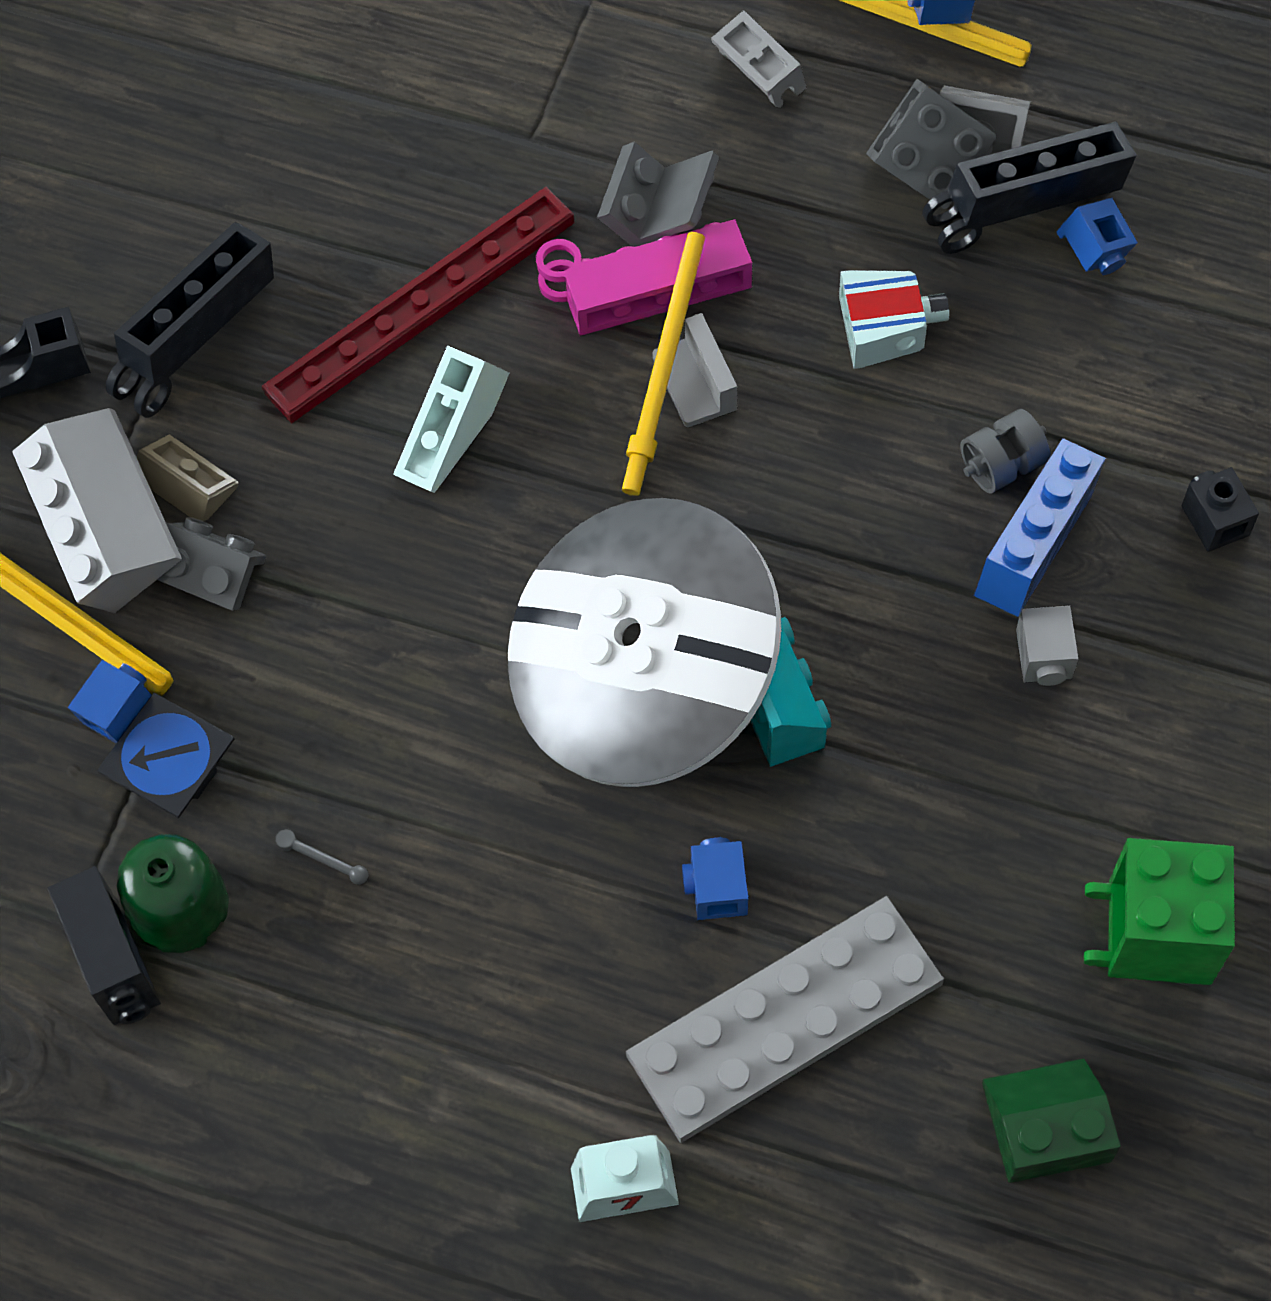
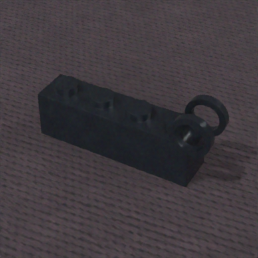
[923,121,1137,254]
[106,221,274,418]

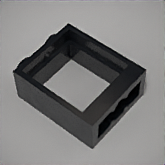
[47,866,161,1025]

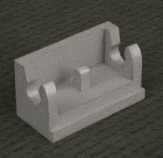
[711,10,806,107]

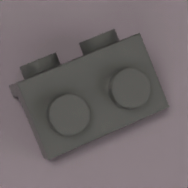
[157,517,267,611]

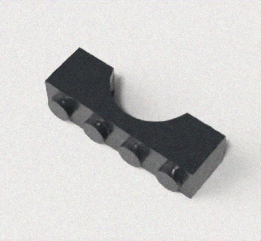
[0,307,91,398]

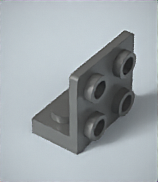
[866,79,997,209]
[597,142,719,247]

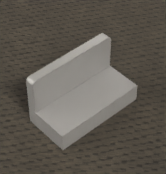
[653,313,737,427]

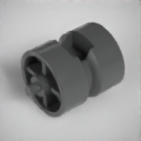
[960,409,1050,493]

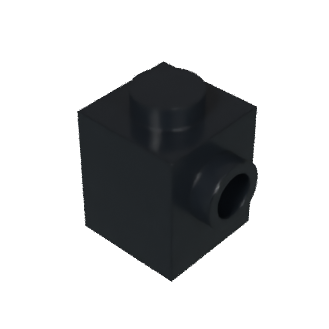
[1181,467,1259,552]

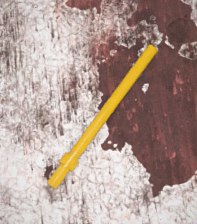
[622,232,705,496]

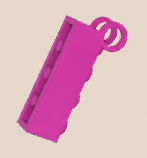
[536,219,752,336]

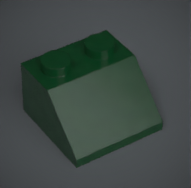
[982,1059,1121,1183]

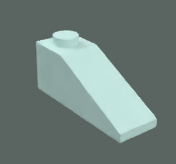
[393,345,509,493]

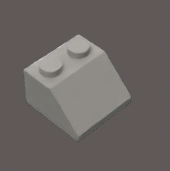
[940,85,1031,156]

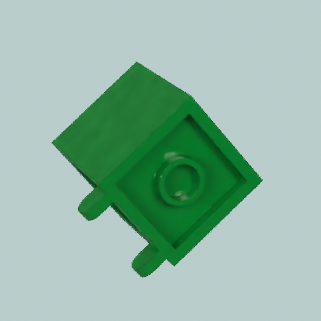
[1084,838,1235,985]

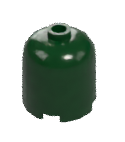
[117,834,229,953]

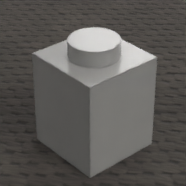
[1016,606,1078,686]

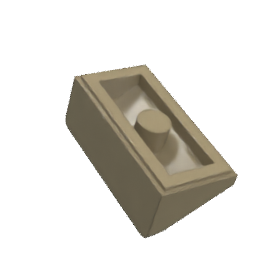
[137,435,239,522]

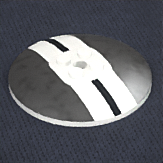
[508,498,781,787]

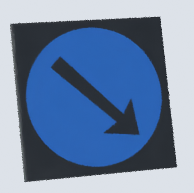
[97,693,235,818]

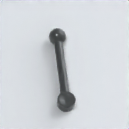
[275,829,369,885]

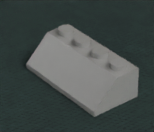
[12,408,182,613]

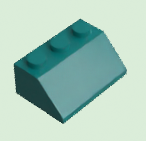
[751,617,831,767]

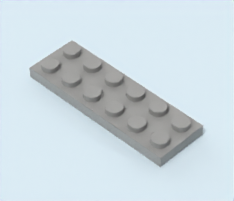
[626,896,944,1144]

